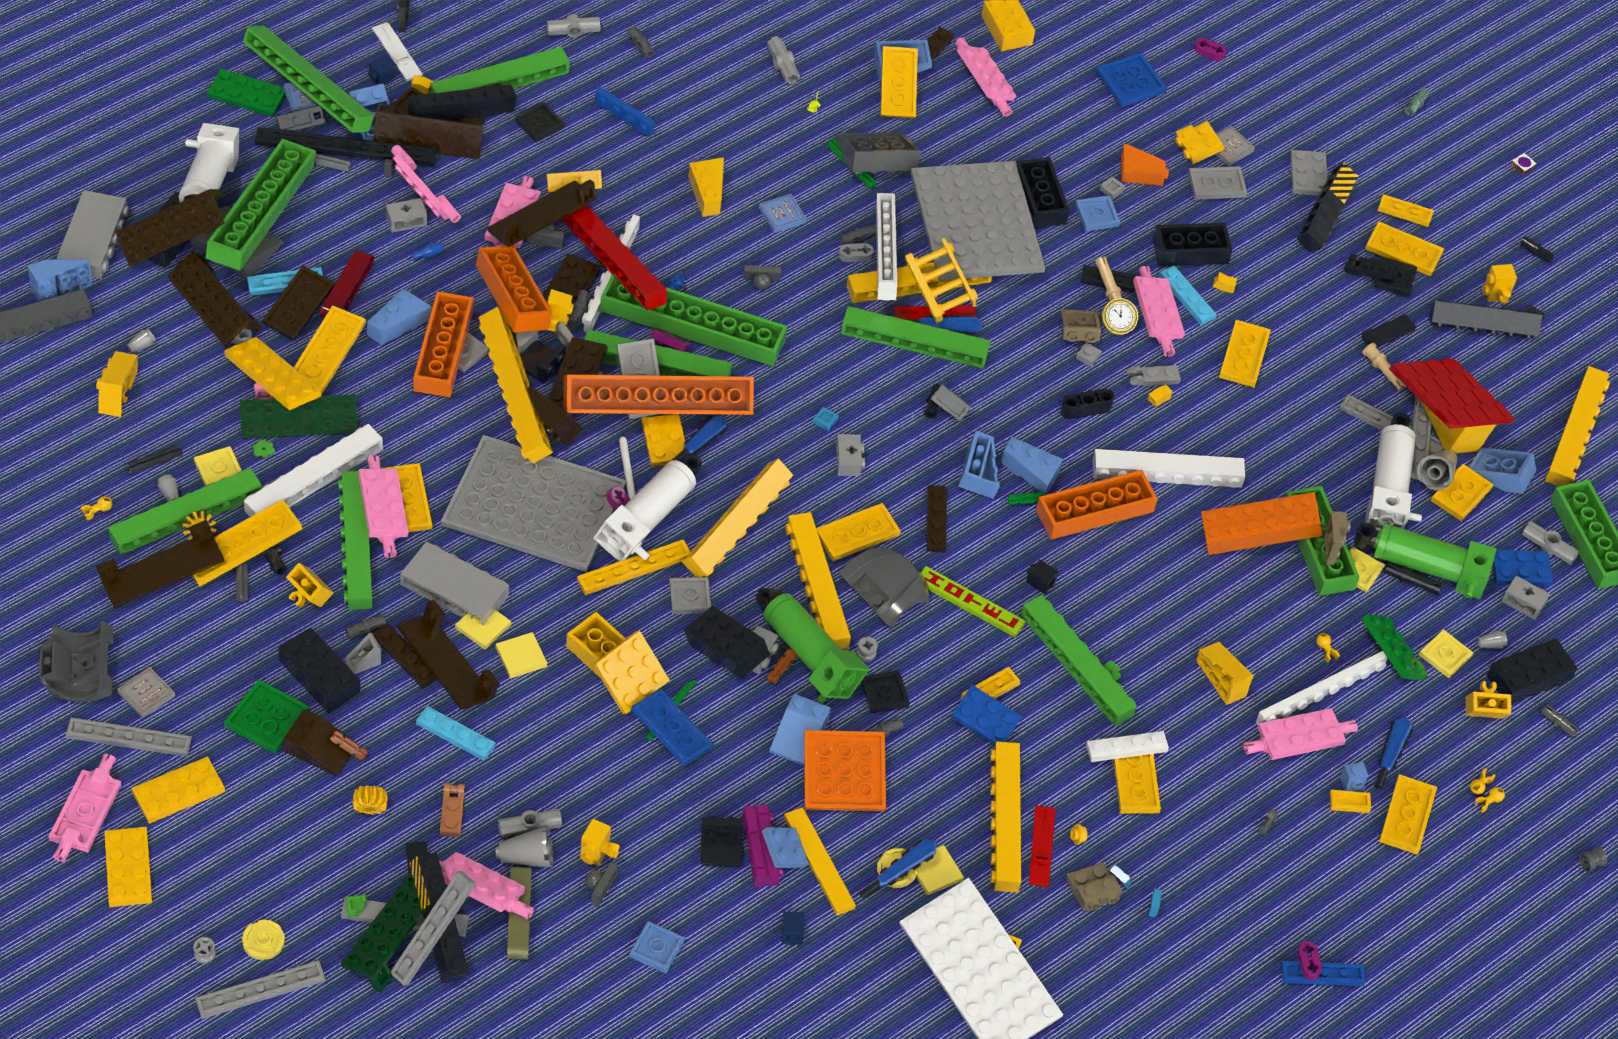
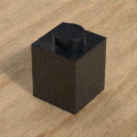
[1026,559,1059,594]

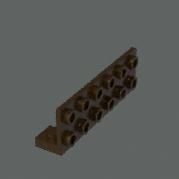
[374,103,486,159]
[487,180,597,247]
[116,189,224,266]
[168,251,262,346]
[96,519,225,608]
[397,600,500,710]

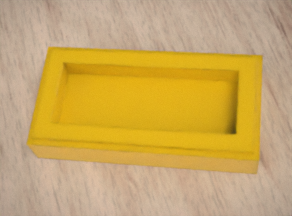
[1329,790,1371,813]

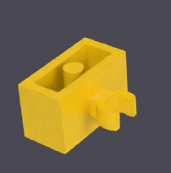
[1482,264,1517,304]
[546,289,574,332]
[286,563,334,607]
[1466,681,1511,719]
[580,819,620,867]

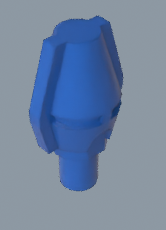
[412,242,445,260]
[668,272,685,291]

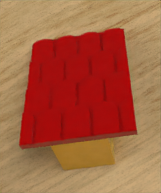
[1389,358,1515,453]

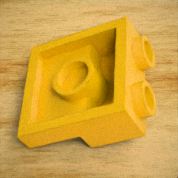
[1175,121,1224,165]

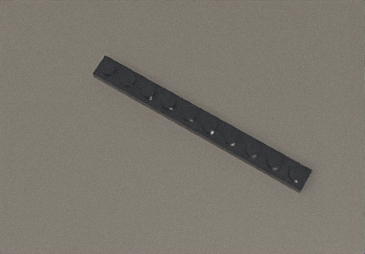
[255,127,437,167]

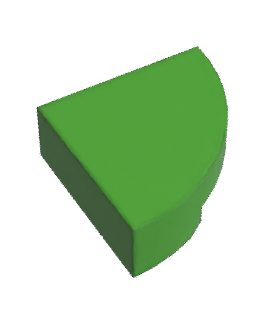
[345,894,367,919]

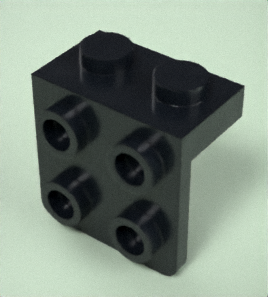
[520,340,566,383]
[701,816,743,867]

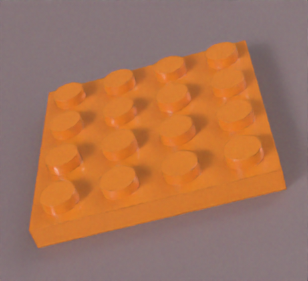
[804,730,886,811]

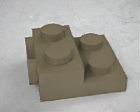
[1060,309,1101,343]
[1324,511,1350,565]
[1066,862,1122,912]

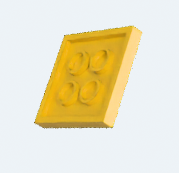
[592,631,670,714]

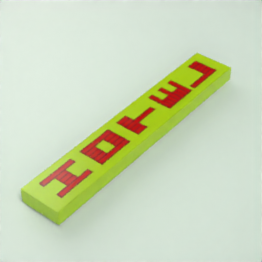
[921,566,1026,638]

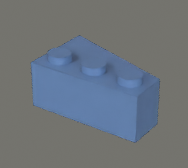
[367,288,432,345]
[958,431,1000,499]
[1001,437,1063,495]

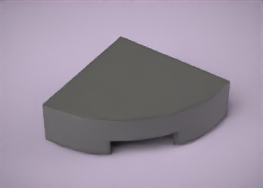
[384,159,393,177]
[1259,808,1278,836]

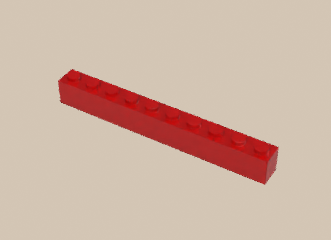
[561,205,668,311]

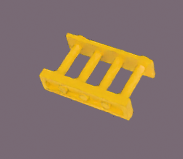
[905,238,978,324]

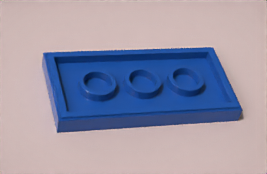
[631,689,714,766]

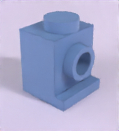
[1340,762,1368,792]

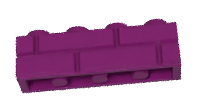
[742,804,783,887]

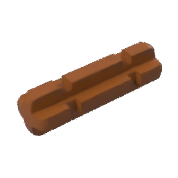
[767,649,796,684]
[330,730,368,760]

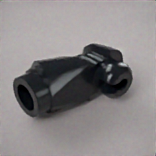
[264,544,286,575]

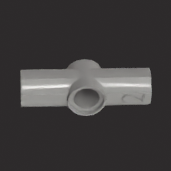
[547,14,601,38]
[767,36,800,84]
[1522,521,1580,565]
[498,809,562,838]

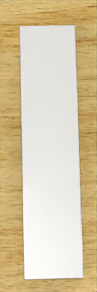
[372,22,423,81]

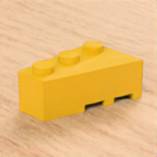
[688,157,724,217]
[96,351,138,417]
[1196,642,1254,705]

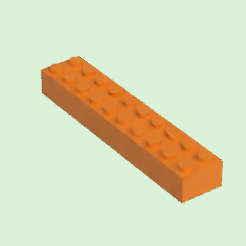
[563,375,754,415]

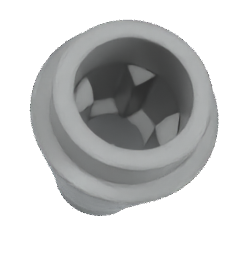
[126,328,156,354]
[157,474,179,501]
[1477,630,1507,649]

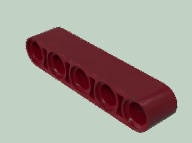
[320,250,374,319]

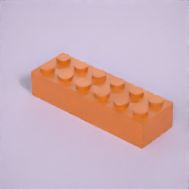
[476,245,552,333]
[413,291,474,398]
[1036,470,1158,540]
[1201,492,1322,555]

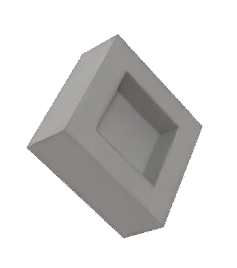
[1100,176,1125,199]
[1076,342,1102,367]

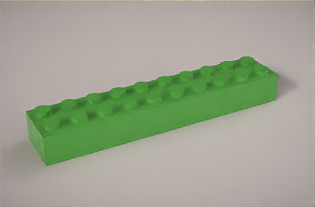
[206,139,316,271]
[600,274,788,367]

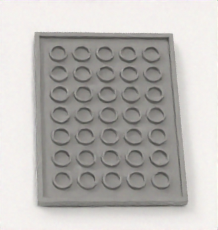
[911,161,1045,281]
[441,435,627,572]

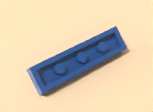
[595,86,655,137]
[1281,961,1366,986]

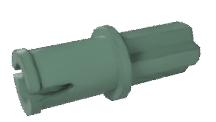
[1405,88,1429,116]

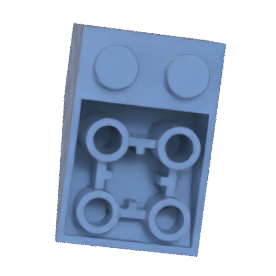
[348,84,390,141]
[28,260,92,302]

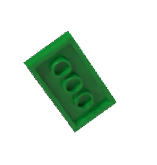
[207,69,286,117]
[1361,614,1428,680]

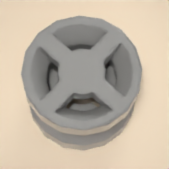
[857,637,878,662]
[193,937,216,964]

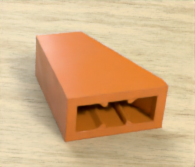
[1121,144,1169,186]

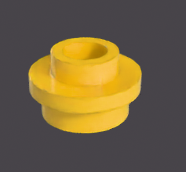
[1070,824,1087,845]

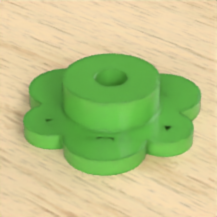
[253,440,275,458]
[1103,661,1121,681]

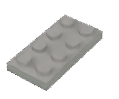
[616,339,660,419]

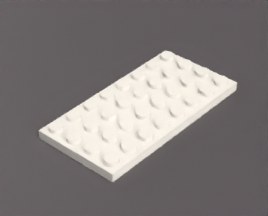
[899,878,1063,1039]

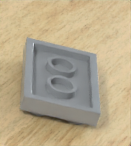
[1290,150,1327,196]
[1188,166,1247,200]

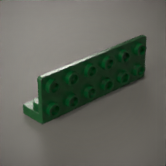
[240,395,357,438]
[341,872,423,992]

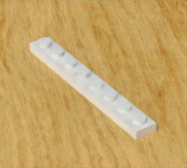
[582,215,640,332]
[1256,651,1388,725]

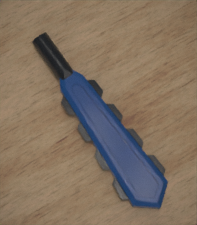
[904,315,983,335]
[672,416,727,462]
[1374,717,1413,789]
[859,839,937,899]

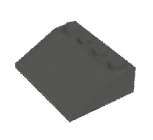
[836,132,921,174]
[190,205,283,280]

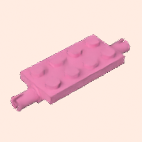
[955,38,1016,117]
[391,145,461,223]
[485,176,541,249]
[1133,266,1185,357]
[358,456,409,558]
[1243,708,1358,760]
[49,754,122,862]
[439,852,534,919]

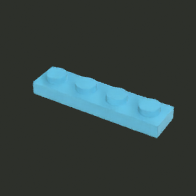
[1159,266,1217,325]
[247,267,323,296]
[416,706,496,761]

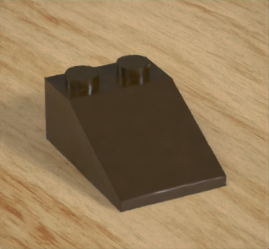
[527,386,583,446]
[283,709,352,777]

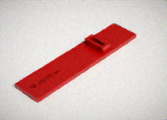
[894,305,976,319]
[1028,806,1056,888]

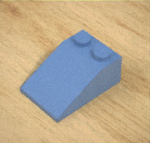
[874,40,932,81]
[1469,447,1537,494]
[769,694,831,766]

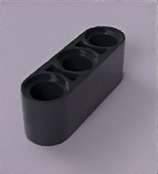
[1060,389,1114,419]

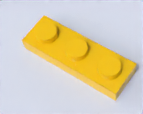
[546,170,602,192]
[1378,194,1434,227]
[961,667,1020,699]

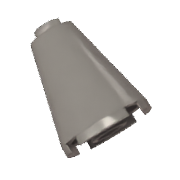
[1417,450,1458,491]
[496,826,553,868]

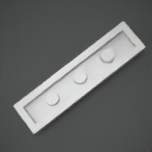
[1086,731,1169,762]

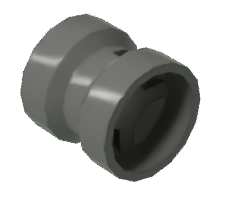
[1579,847,1607,872]

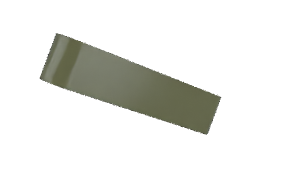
[507,867,532,960]

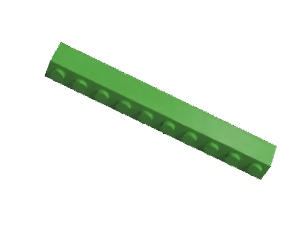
[243,25,374,133]

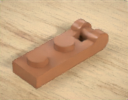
[440,783,465,837]

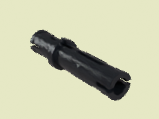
[1384,562,1442,595]

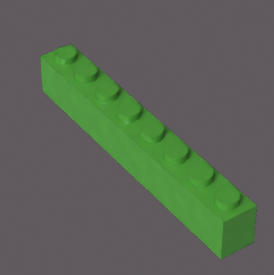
[430,47,570,94]
[841,306,991,368]
[584,329,732,377]
[108,468,262,555]
[338,471,372,610]
[1021,595,1137,727]

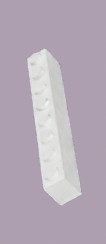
[876,193,897,300]
[244,424,383,517]
[1092,449,1245,488]

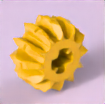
[183,511,216,540]
[353,785,388,815]

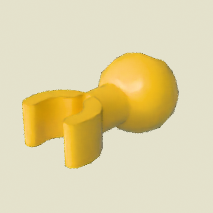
[81,496,112,520]
[1316,633,1340,663]
[1470,768,1495,795]
[1475,787,1505,813]

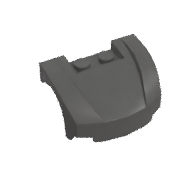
[839,547,929,628]
[39,621,114,702]

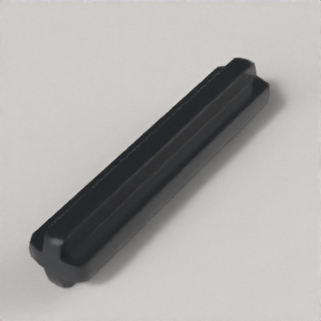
[126,445,182,474]

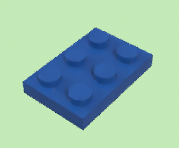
[1492,550,1553,587]
[951,684,1022,746]

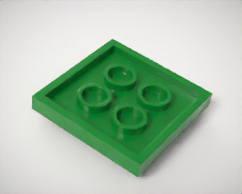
[224,679,310,754]

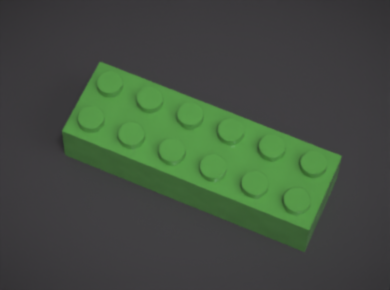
[1550,480,1618,589]
[1285,486,1360,596]

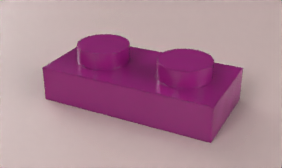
[650,329,691,352]

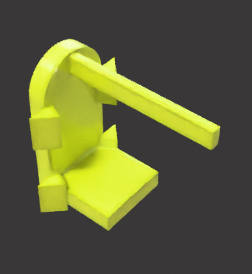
[807,91,820,113]

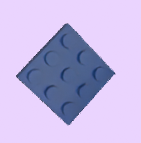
[1096,53,1167,107]

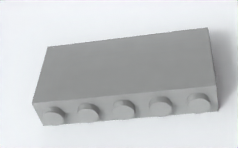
[57,190,130,279]
[400,542,509,625]

